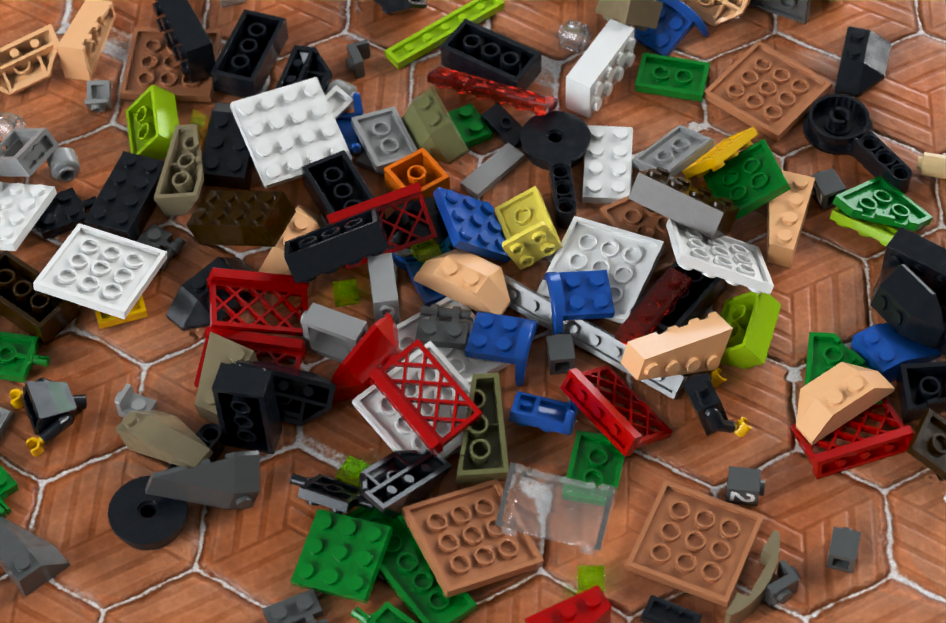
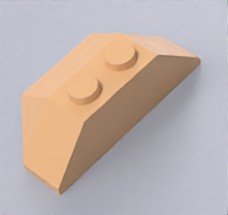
[680,0,751,27]
[0,24,59,96]
[259,204,325,275]
[413,248,510,315]
[796,362,895,445]

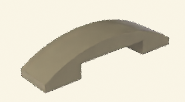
[724,530,780,623]

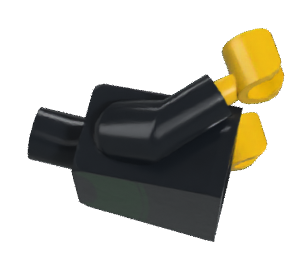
[683,368,752,437]
[9,378,87,457]

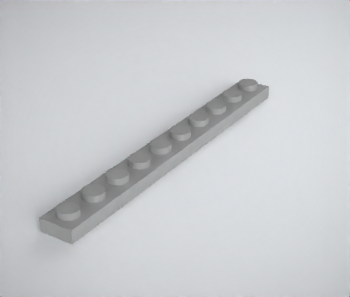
[503,274,688,399]

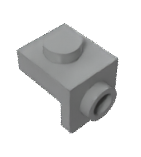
[85,80,111,112]

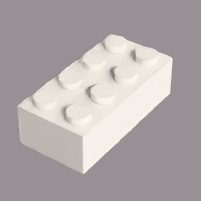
[565,19,636,118]

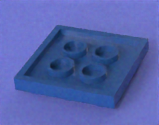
[433,187,511,263]

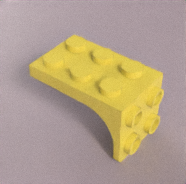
[494,186,563,270]

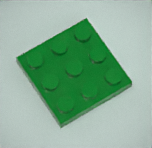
[703,138,791,221]
[290,509,393,604]

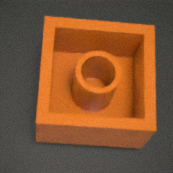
[384,147,450,205]

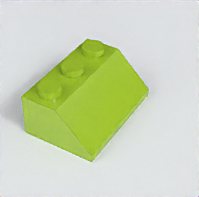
[125,84,179,160]
[720,291,781,369]

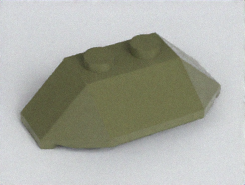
[401,85,470,165]

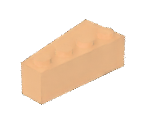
[57,0,115,81]
[766,170,815,268]
[621,311,733,381]

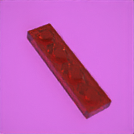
[615,267,692,345]

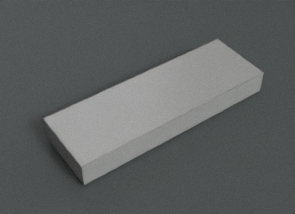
[460,143,525,200]

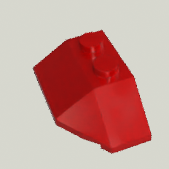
[331,313,400,403]

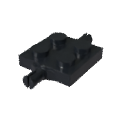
[32,187,97,240]
[290,473,375,514]

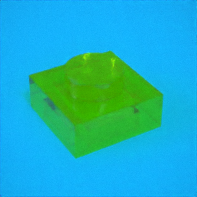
[410,239,442,262]
[332,279,360,307]
[335,455,371,487]
[577,565,605,594]

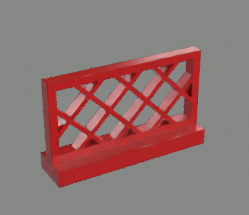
[326,182,438,270]
[207,268,309,336]
[194,326,307,387]
[368,339,483,457]
[560,365,673,457]
[791,397,914,479]

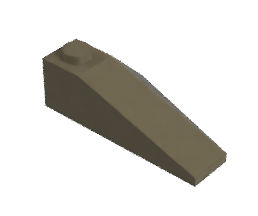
[154,124,204,216]
[115,410,213,469]

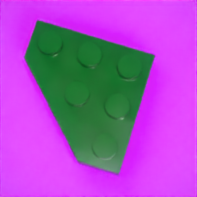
[833,176,933,231]
[804,332,882,404]

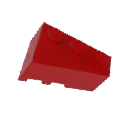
[525,585,612,623]

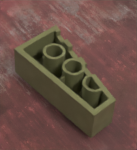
[455,372,509,485]

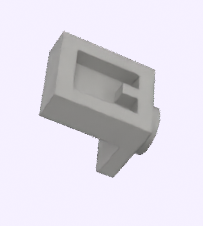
[115,384,158,418]

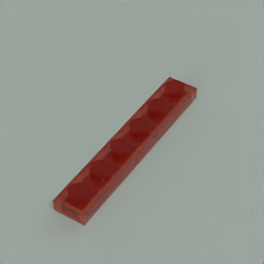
[427,66,558,116]

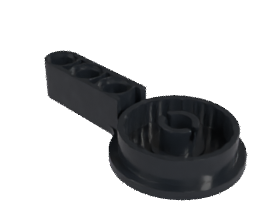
[802,94,912,194]
[520,111,591,229]
[108,423,225,550]

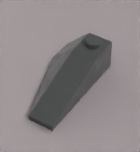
[145,450,260,509]
[0,516,70,597]

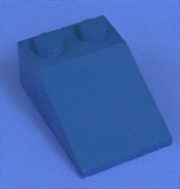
[850,323,941,383]

